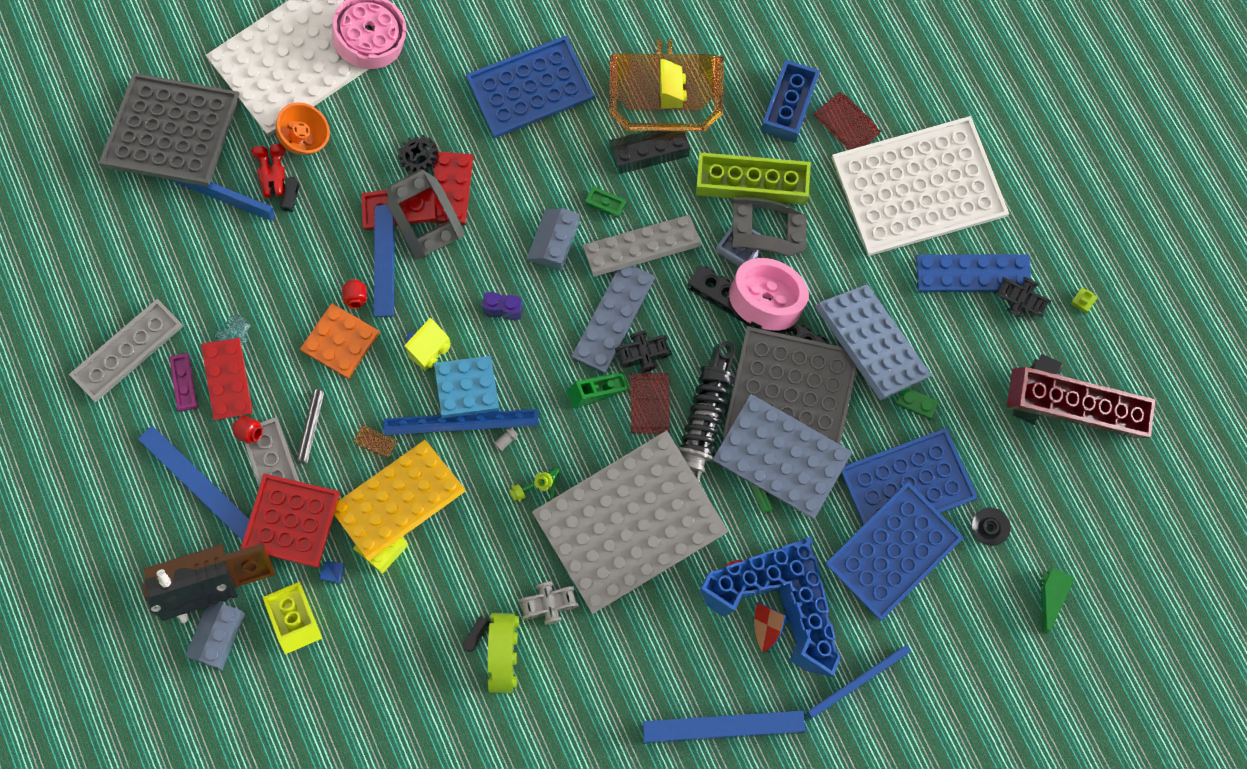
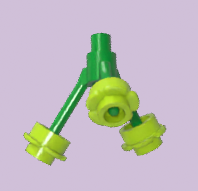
[509,467,561,504]

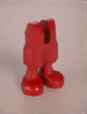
[251,144,286,198]

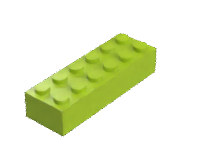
[696,152,811,205]

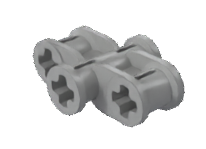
[518,582,579,625]

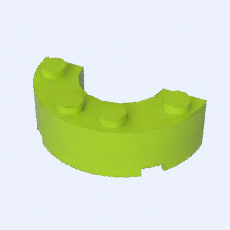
[488,613,519,693]

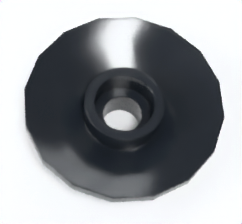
[971,507,1011,546]

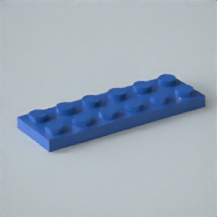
[916,254,1031,292]

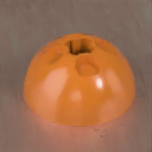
[275,102,330,155]

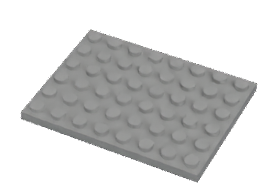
[532,430,729,614]

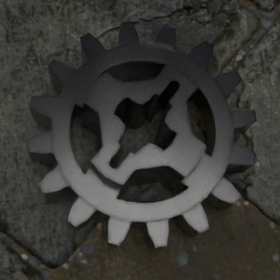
[398,135,439,173]

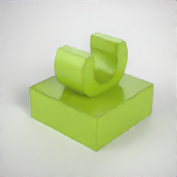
[1071,287,1098,314]

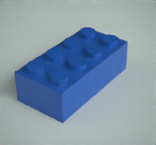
[761,60,820,143]

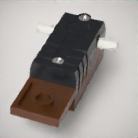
[142,543,275,623]

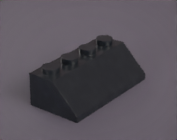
[609,123,690,174]

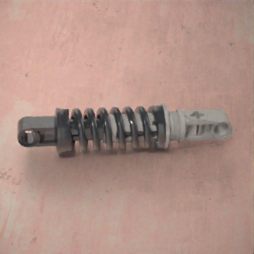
[678,341,736,483]

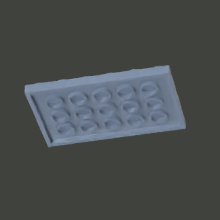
[815,284,932,401]
[712,394,852,519]

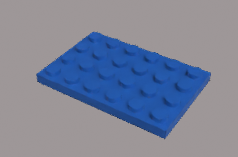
[466,36,595,139]
[841,428,978,525]
[824,481,964,621]

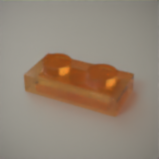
[354,425,398,459]

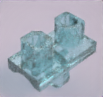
[215,314,251,343]

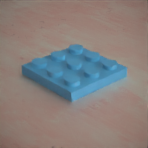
[434,356,499,418]

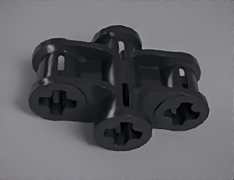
[994,277,1051,318]
[615,331,672,372]

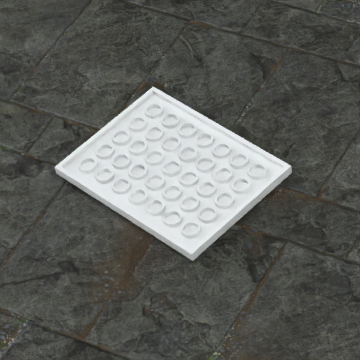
[206,0,368,137]
[832,116,1009,256]

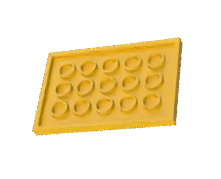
[334,440,466,561]

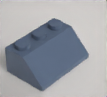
[526,208,580,272]
[185,603,246,671]

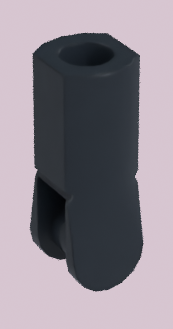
[280,176,300,212]
[463,616,491,652]

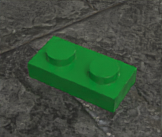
[585,186,627,219]
[895,388,939,420]

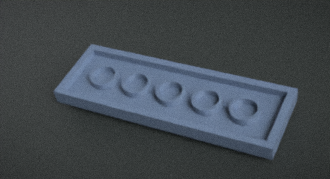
[571,266,656,375]

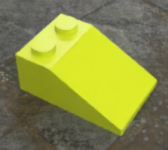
[262,582,322,654]

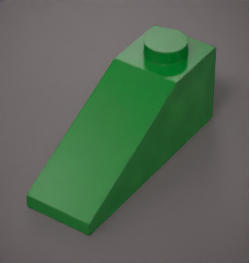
[566,372,630,408]
[1040,567,1075,634]

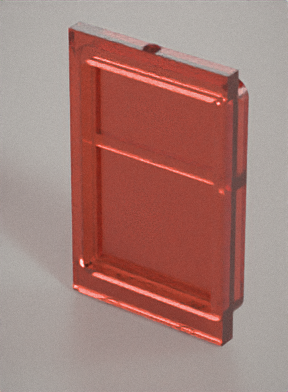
[814,92,881,150]
[630,373,670,434]

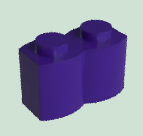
[482,292,523,320]

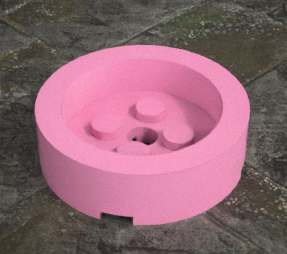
[331,0,406,69]
[729,258,809,330]

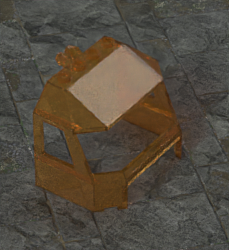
[609,39,724,133]

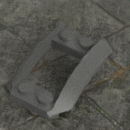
[386,169,465,259]
[732,196,806,258]

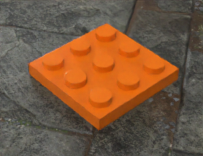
[300,303,380,380]

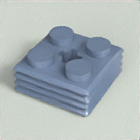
[716,225,762,267]

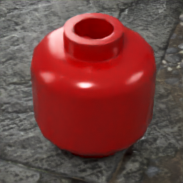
[342,279,367,309]
[232,416,263,444]

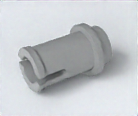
[494,427,519,451]

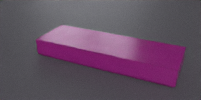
[169,353,198,412]

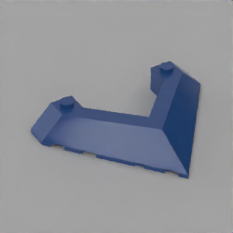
[700,537,840,677]

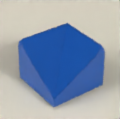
[319,561,345,585]

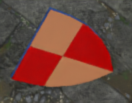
[754,602,788,653]

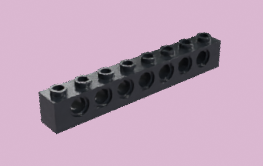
[687,265,829,344]

